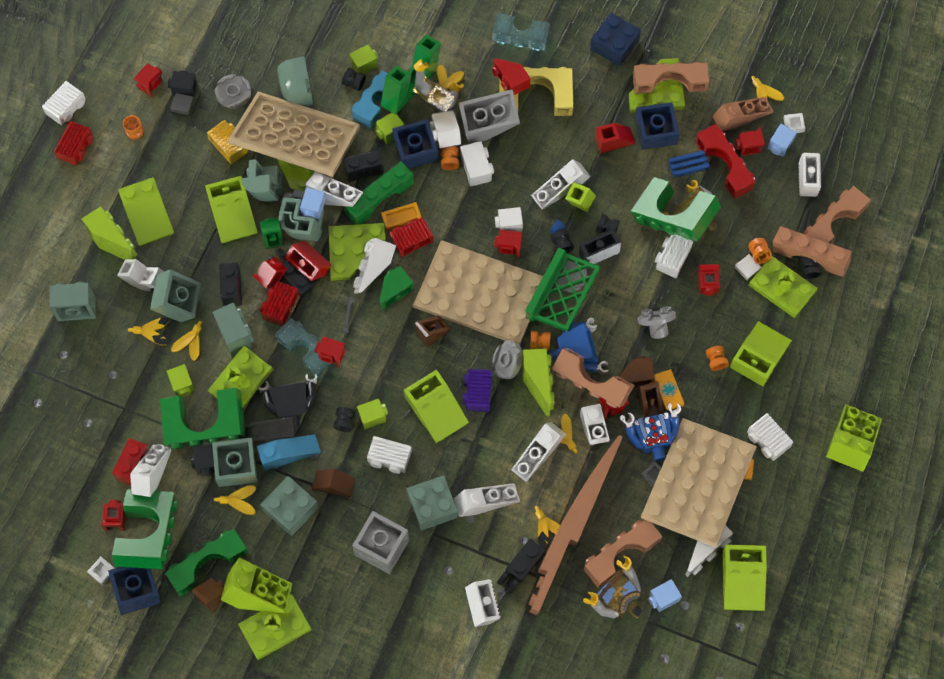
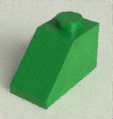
[260,218,284,249]
[380,266,414,310]

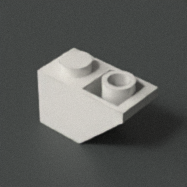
[580,404,610,445]

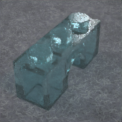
[492,13,550,51]
[275,318,331,377]

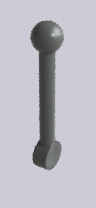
[342,297,354,334]

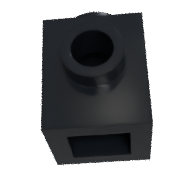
[168,71,197,98]
[191,444,215,476]

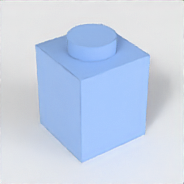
[767,124,797,157]
[300,187,326,219]
[648,579,682,612]

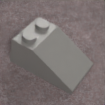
[459,90,520,144]

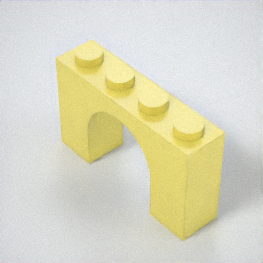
[499,67,573,116]

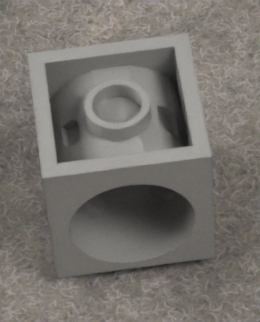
[352,511,409,574]

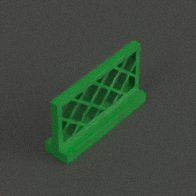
[525,248,601,332]

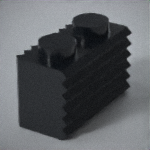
[343,149,384,183]
[579,229,621,264]
[219,262,242,306]

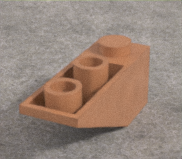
[713,97,774,131]

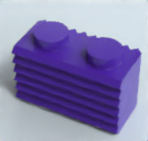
[463,369,492,412]

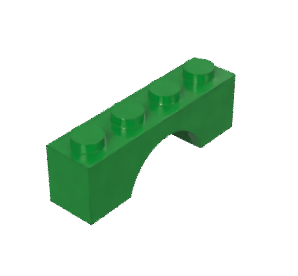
[344,161,414,225]
[165,529,249,597]

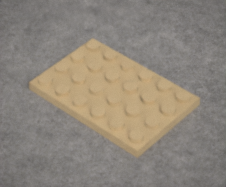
[229,92,360,177]
[413,240,543,345]
[641,418,756,548]

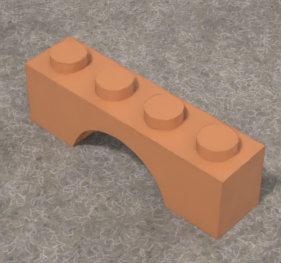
[633,62,709,94]
[803,186,871,244]
[773,226,852,277]
[552,348,634,408]
[584,519,662,589]

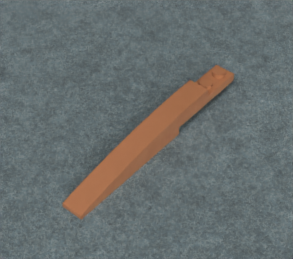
[528,435,622,615]

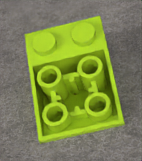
[205,176,258,244]
[81,206,138,260]
[730,321,792,387]
[522,349,554,417]
[404,370,469,444]
[826,404,882,472]
[722,545,767,611]
[221,558,292,613]

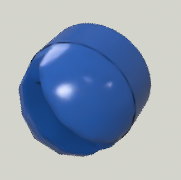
[549,219,565,234]

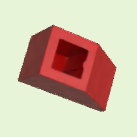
[492,58,531,95]
[595,123,636,153]

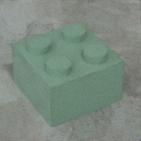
[150,270,201,322]
[50,281,96,321]
[212,303,254,358]
[212,438,258,487]
[407,475,458,531]
[260,476,319,537]

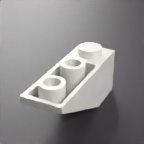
[531,159,591,210]
[305,171,363,207]
[353,238,396,294]
[511,422,566,482]
[131,444,171,497]
[454,483,520,517]
[686,525,733,577]

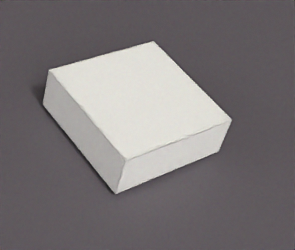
[783,113,805,133]
[734,254,762,281]
[87,557,114,585]

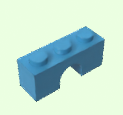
[351,70,388,130]

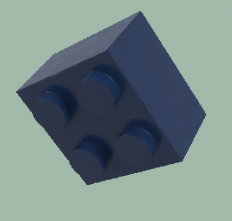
[590,12,641,67]
[634,102,680,150]
[392,119,438,169]
[108,567,160,615]

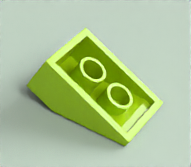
[118,177,174,246]

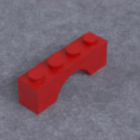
[695,124,755,199]

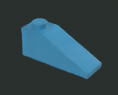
[257,434,321,471]

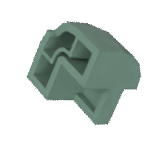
[277,56,314,107]
[241,159,283,202]
[279,197,325,242]

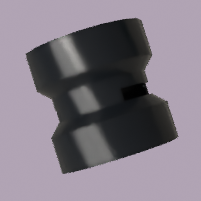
[342,68,366,91]
[596,214,620,233]
[551,230,574,254]
[801,256,822,279]
[333,407,355,432]

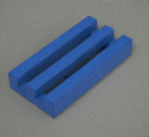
[668,150,710,178]

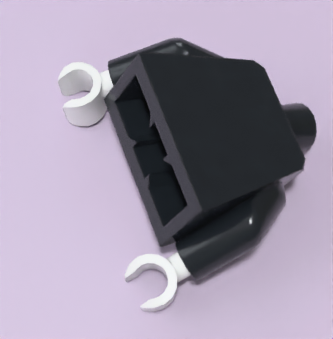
[259,374,317,428]

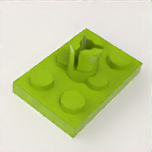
[748,256,818,318]
[207,346,274,407]
[238,594,311,660]

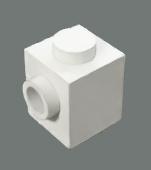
[495,207,523,232]

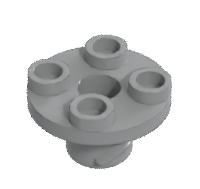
[637,307,676,339]

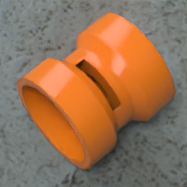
[123,115,144,140]
[441,146,459,170]
[748,238,772,264]
[530,331,550,351]
[705,345,729,371]

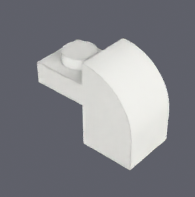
[117,259,164,291]

